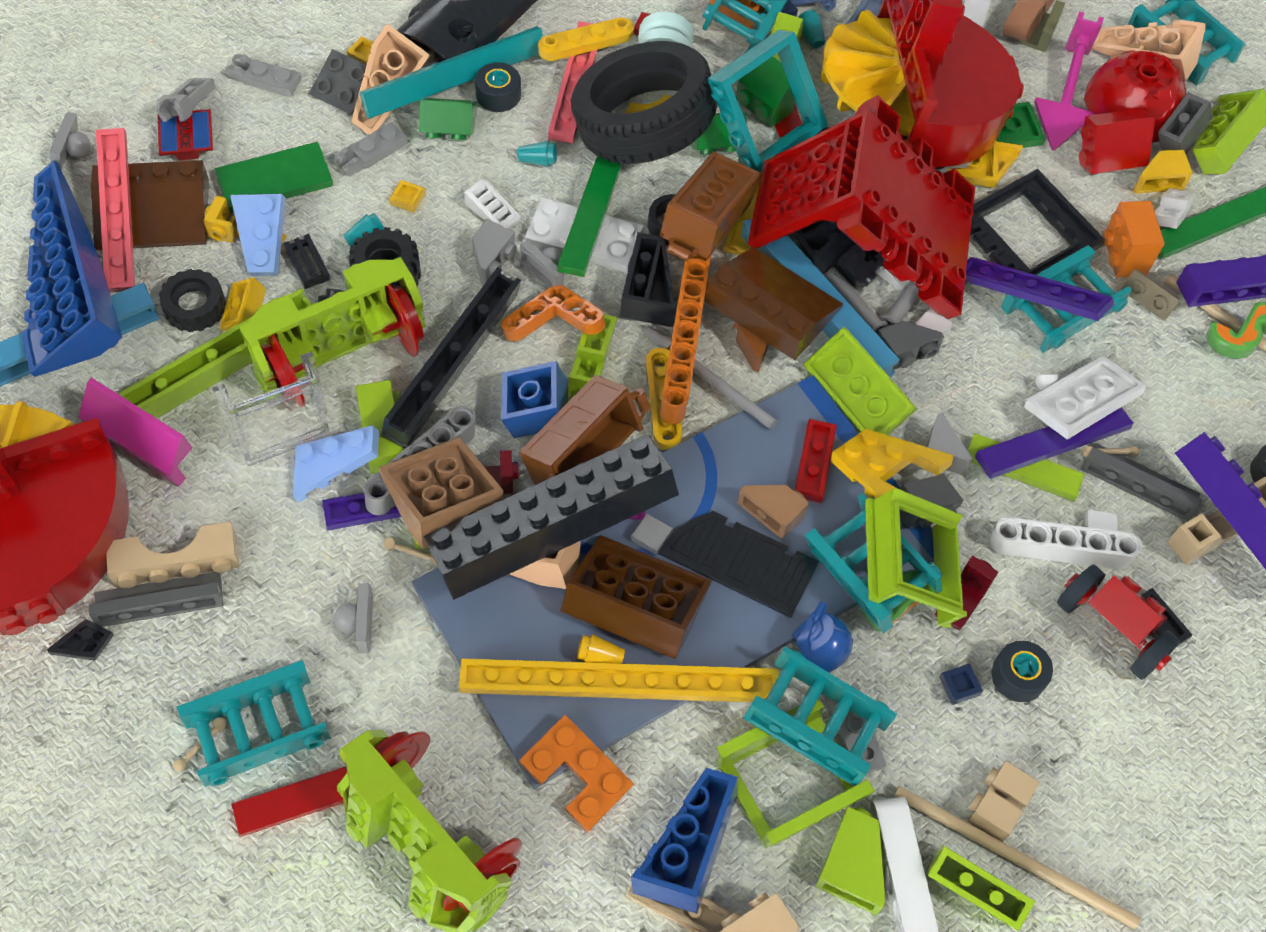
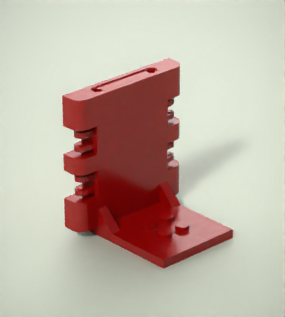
[747,95,975,319]

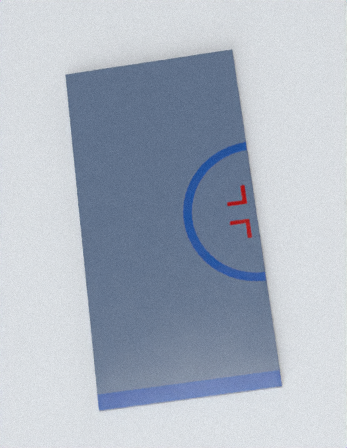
[411,375,934,790]

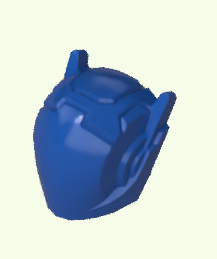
[792,602,853,673]

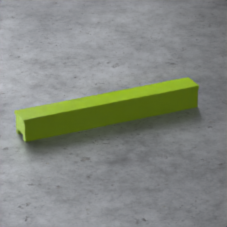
[118,288,313,418]

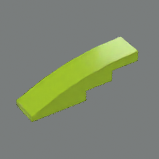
[568,314,617,402]

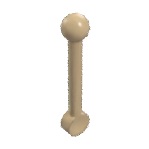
[1082,446,1140,457]
[384,538,437,566]
[173,717,227,771]

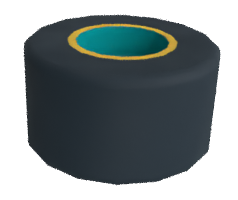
[475,62,521,112]
[991,641,1053,702]

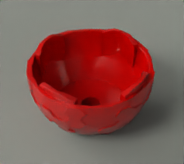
[1084,50,1187,143]

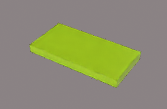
[803,327,918,435]

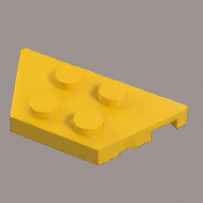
[948,142,1023,188]

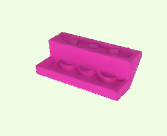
[78,377,193,487]

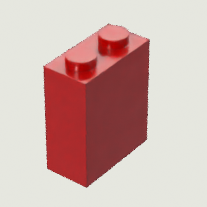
[1079,108,1155,174]

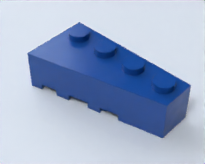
[631,768,738,914]

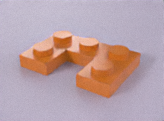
[518,715,634,833]

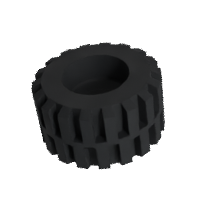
[348,227,421,288]

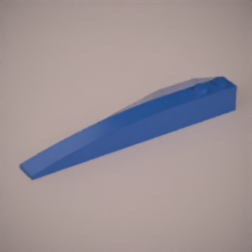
[23,160,122,377]

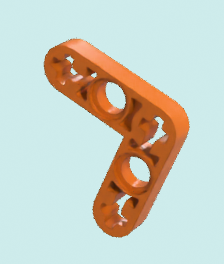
[501,285,605,341]

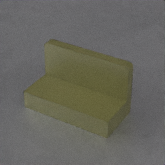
[1018,0,1065,52]

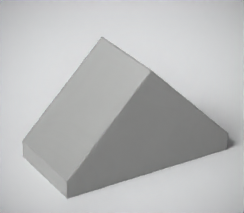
[926,413,973,475]

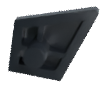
[47,619,114,661]

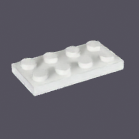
[524,197,643,273]
[1024,355,1146,439]

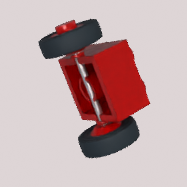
[1057,564,1180,680]

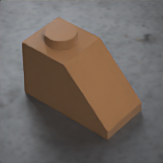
[737,485,809,540]

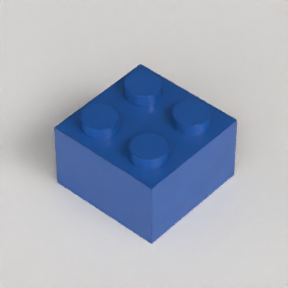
[501,361,568,439]

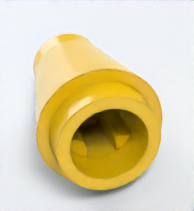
[576,634,625,664]

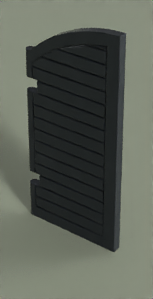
[658,510,820,618]

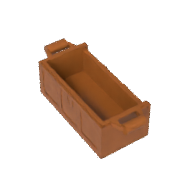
[660,151,761,261]
[519,375,650,485]

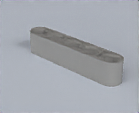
[364,406,476,516]

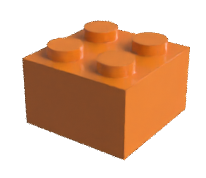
[1102,201,1165,278]

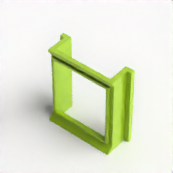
[865,488,967,628]
[716,698,875,849]

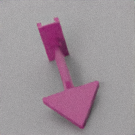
[1034,11,1104,151]

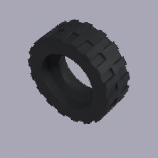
[159,269,226,332]

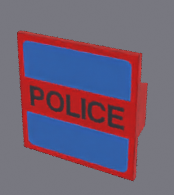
[157,109,213,161]

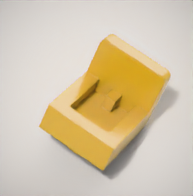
[204,196,236,243]

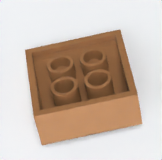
[379,437,503,550]

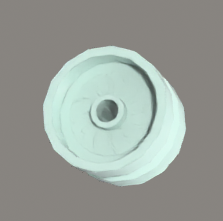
[637,11,694,48]

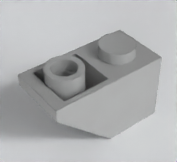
[472,219,517,285]

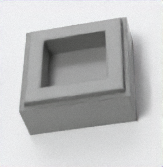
[631,514,673,555]

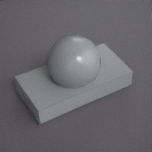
[50,112,91,170]
[520,240,564,288]
[333,583,374,653]

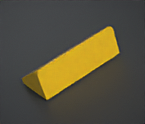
[220,277,266,331]

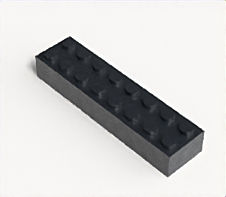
[424,434,679,600]

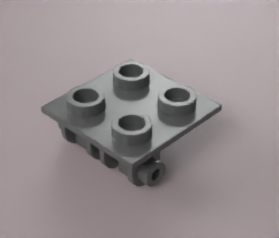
[309,49,366,115]

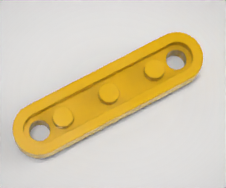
[538,17,634,61]
[645,348,682,450]

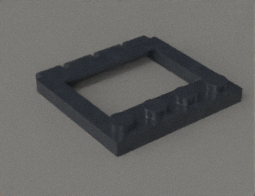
[970,169,1105,275]

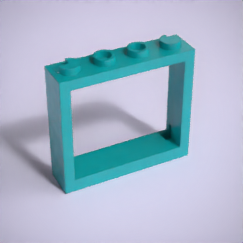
[707,30,828,173]

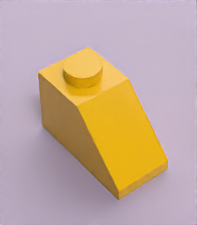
[1133,150,1193,194]

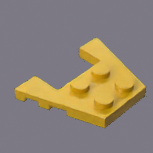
[831,429,954,498]

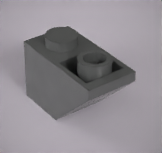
[878,320,944,369]

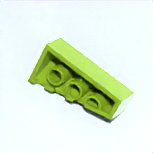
[1193,88,1266,175]

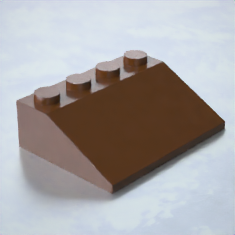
[91,160,209,250]
[704,247,843,360]
[560,535,712,659]

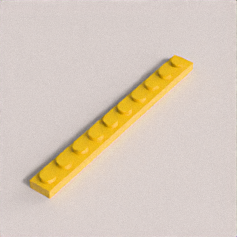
[459,658,779,702]

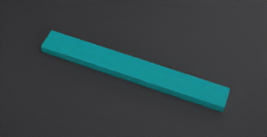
[360,26,543,118]

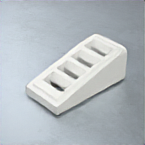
[464,179,521,230]

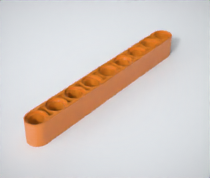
[660,255,711,424]

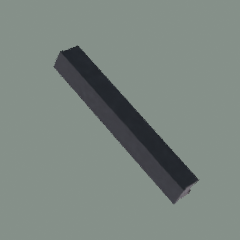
[381,267,521,449]

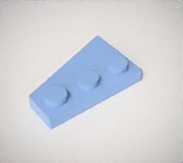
[230,194,286,276]
[293,425,379,502]

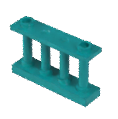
[702,0,788,52]
[1128,0,1246,86]
[1001,245,1132,353]
[805,493,942,634]
[743,646,897,786]
[177,660,331,787]

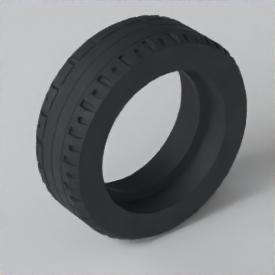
[571,41,717,164]

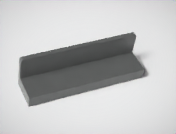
[1080,443,1202,522]
[89,572,224,627]

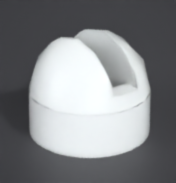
[1035,374,1058,391]

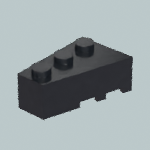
[795,220,855,275]
[620,232,677,327]

